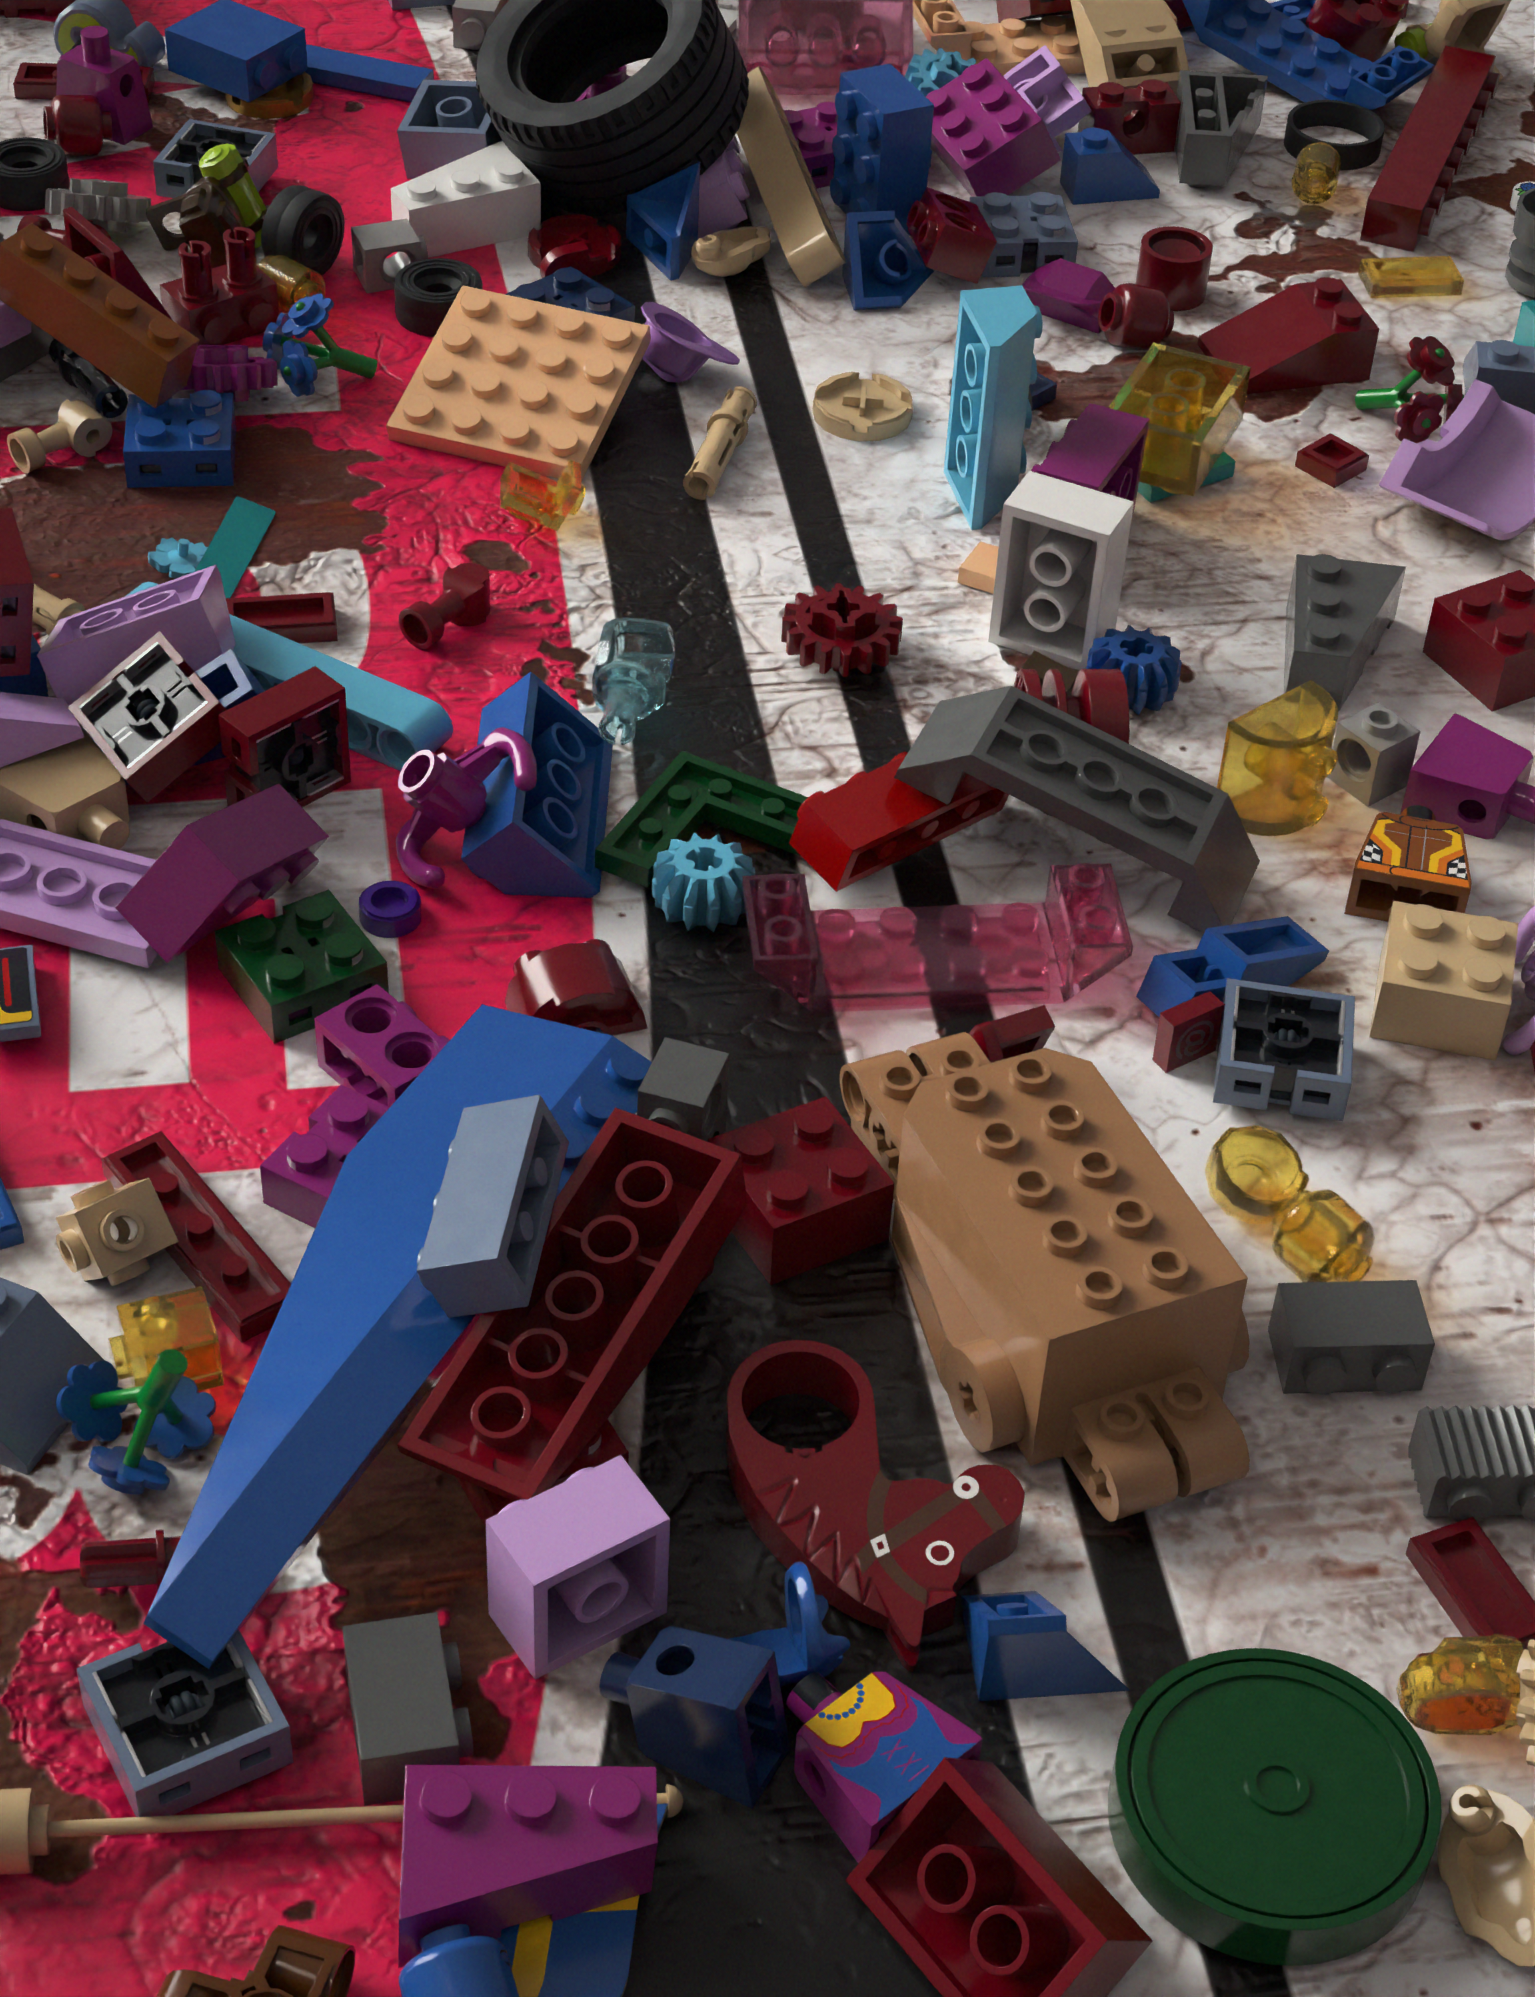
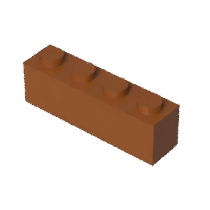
[0,223,200,409]

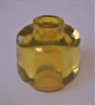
[1271,1189,1375,1282]

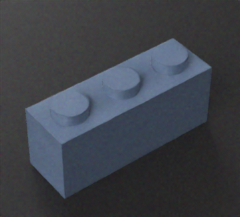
[417,1095,569,1318]

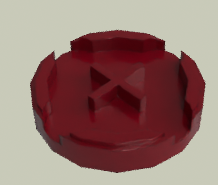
[528,214,621,276]

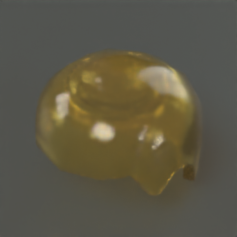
[1205,1125,1309,1224]

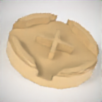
[812,372,913,441]

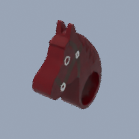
[726,1340,1025,1672]

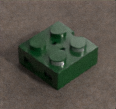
[215,889,389,1044]

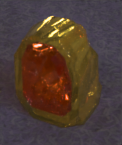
[1396,1634,1524,1735]

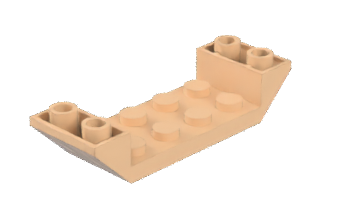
[907,0,1177,76]

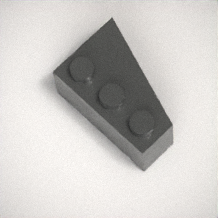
[1283,554,1406,711]

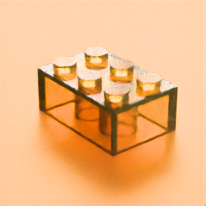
[1108,343,1251,496]

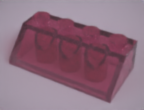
[736,0,913,95]

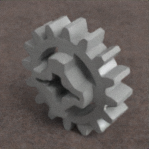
[45,178,151,233]

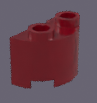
[505,939,648,1036]

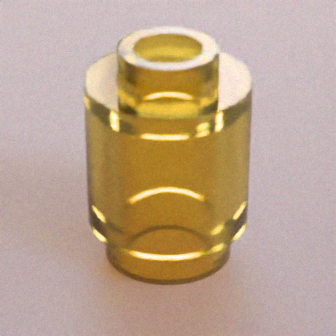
[1292,142,1341,204]
[257,255,326,312]

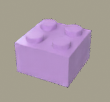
[486,1455,670,1680]

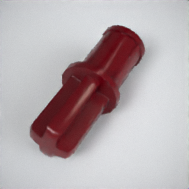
[80,1530,181,1591]

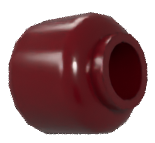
[43,95,112,155]
[1098,283,1174,351]

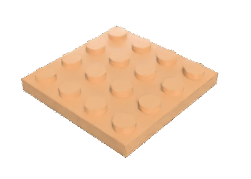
[386,285,651,484]

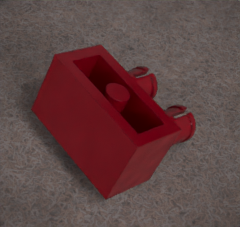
[160,227,279,345]

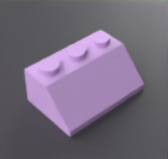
[37,565,235,705]

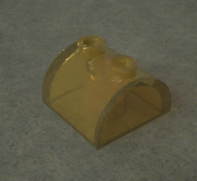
[1217,680,1338,836]

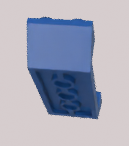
[1182,0,1434,110]

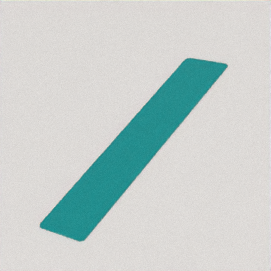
[195,497,276,598]

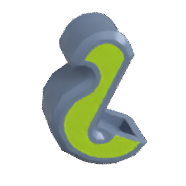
[53,0,165,67]

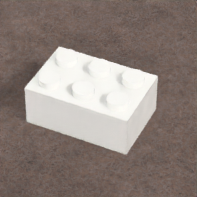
[988,471,1134,671]

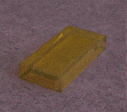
[1358,256,1464,298]

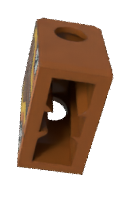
[1344,805,1472,922]

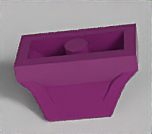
[1022,258,1115,334]

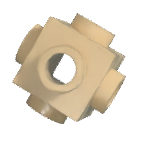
[56,1178,179,1286]

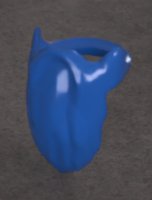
[729,1561,851,1688]

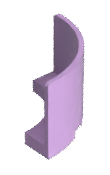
[1379,379,1535,540]

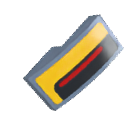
[0,945,41,1042]

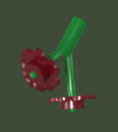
[1355,336,1464,443]

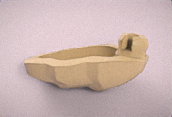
[691,226,771,277]
[1437,1784,1535,1967]

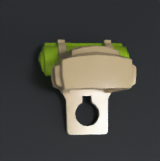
[1394,0,1511,84]

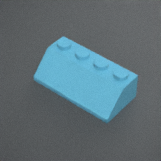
[944,285,1042,530]

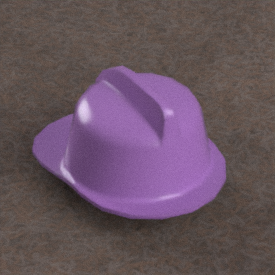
[641,302,740,383]

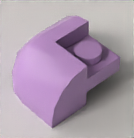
[1004,45,1092,152]

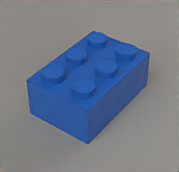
[830,64,934,236]

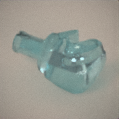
[592,617,676,745]

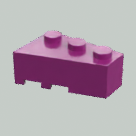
[116,784,329,963]
[398,1765,658,1968]

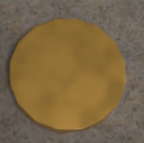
[225,72,314,119]

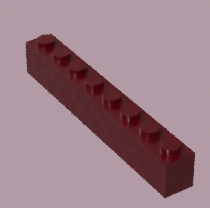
[1360,46,1500,252]

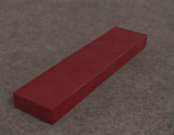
[101,1131,291,1343]

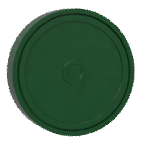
[1108,1648,1442,1966]

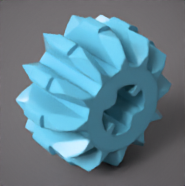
[652,833,755,932]

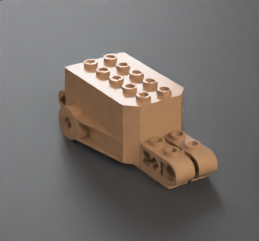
[840,1032,1250,1522]

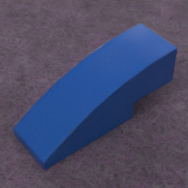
[1136,916,1329,1017]

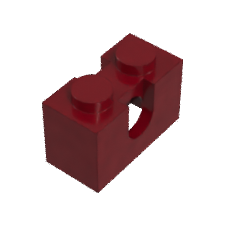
[1078,79,1181,155]

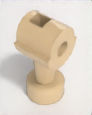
[7,399,113,473]

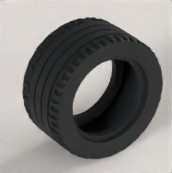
[475,0,749,215]

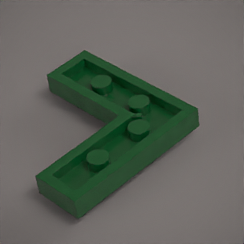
[595,751,808,888]

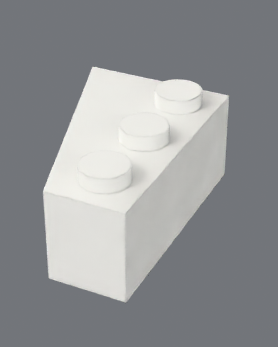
[391,141,541,258]

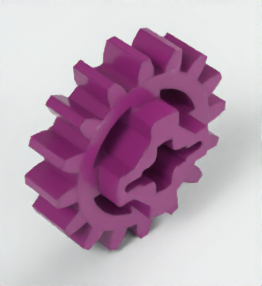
[181,345,278,402]

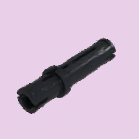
[49,339,128,418]

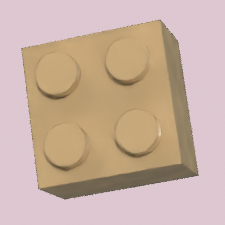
[1369,901,1518,1061]

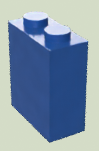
[165,0,308,102]

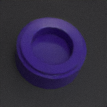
[359,881,421,938]

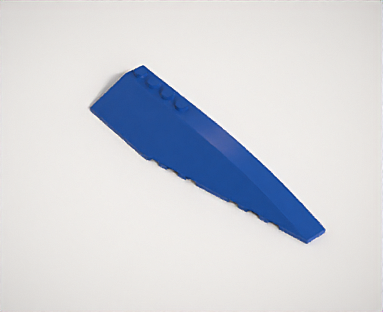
[143,1004,652,1669]

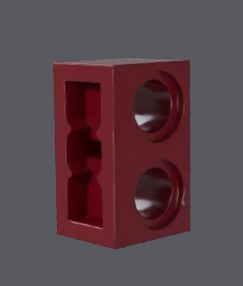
[907,187,997,284]

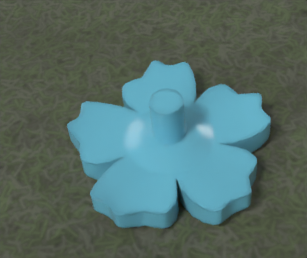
[148,537,208,579]

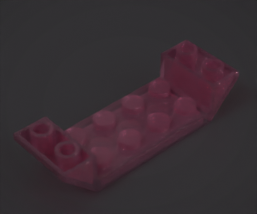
[742,863,1133,1013]

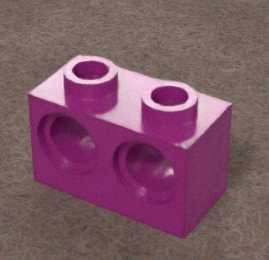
[314,984,450,1107]

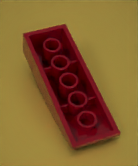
[397,1107,748,1501]

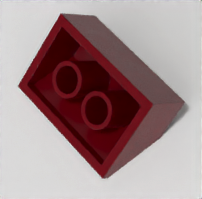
[845,1757,1153,1997]

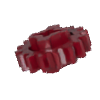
[781,583,903,677]

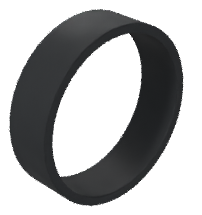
[1284,100,1385,171]

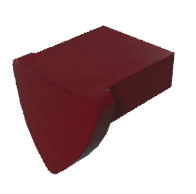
[969,1005,1056,1063]

